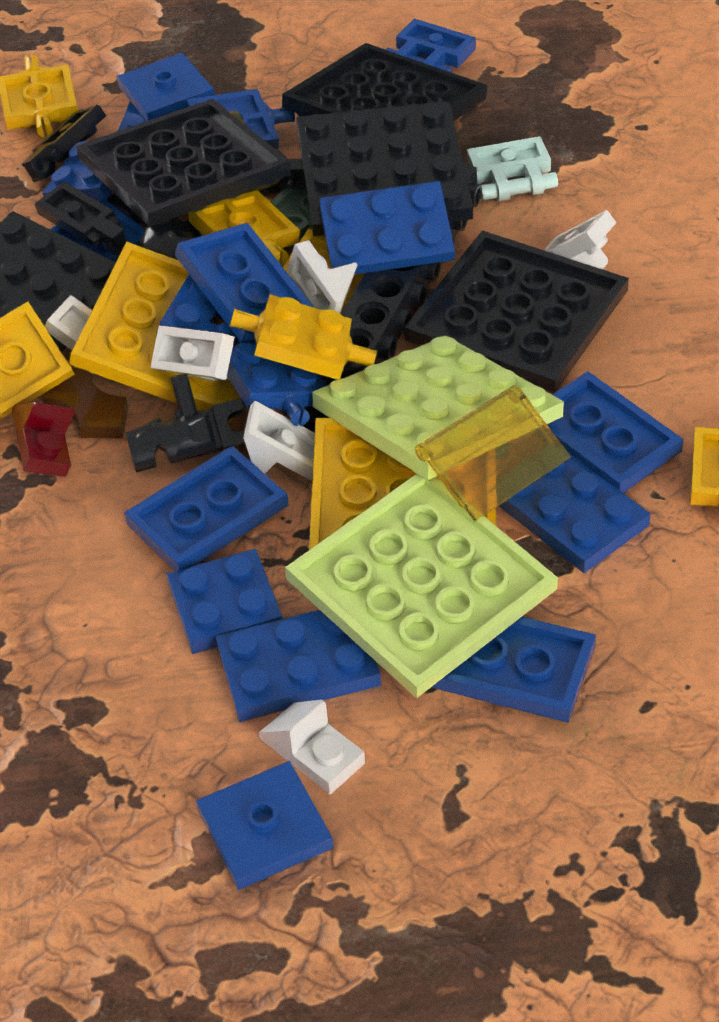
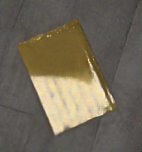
[415,385,571,522]

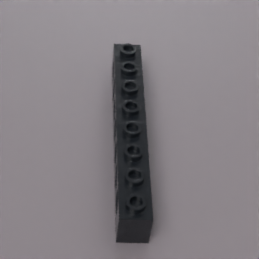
[319,165,482,385]

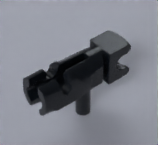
[126,374,246,472]

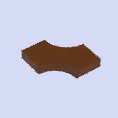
[42,368,128,438]

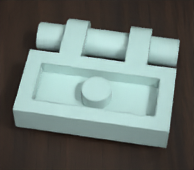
[467,136,558,202]

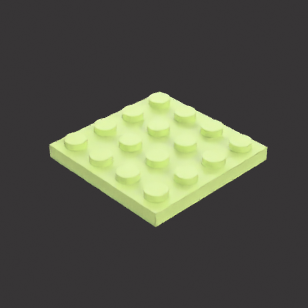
[312,336,564,480]
[285,474,559,699]

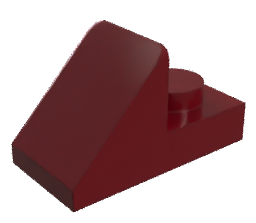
[12,402,75,477]

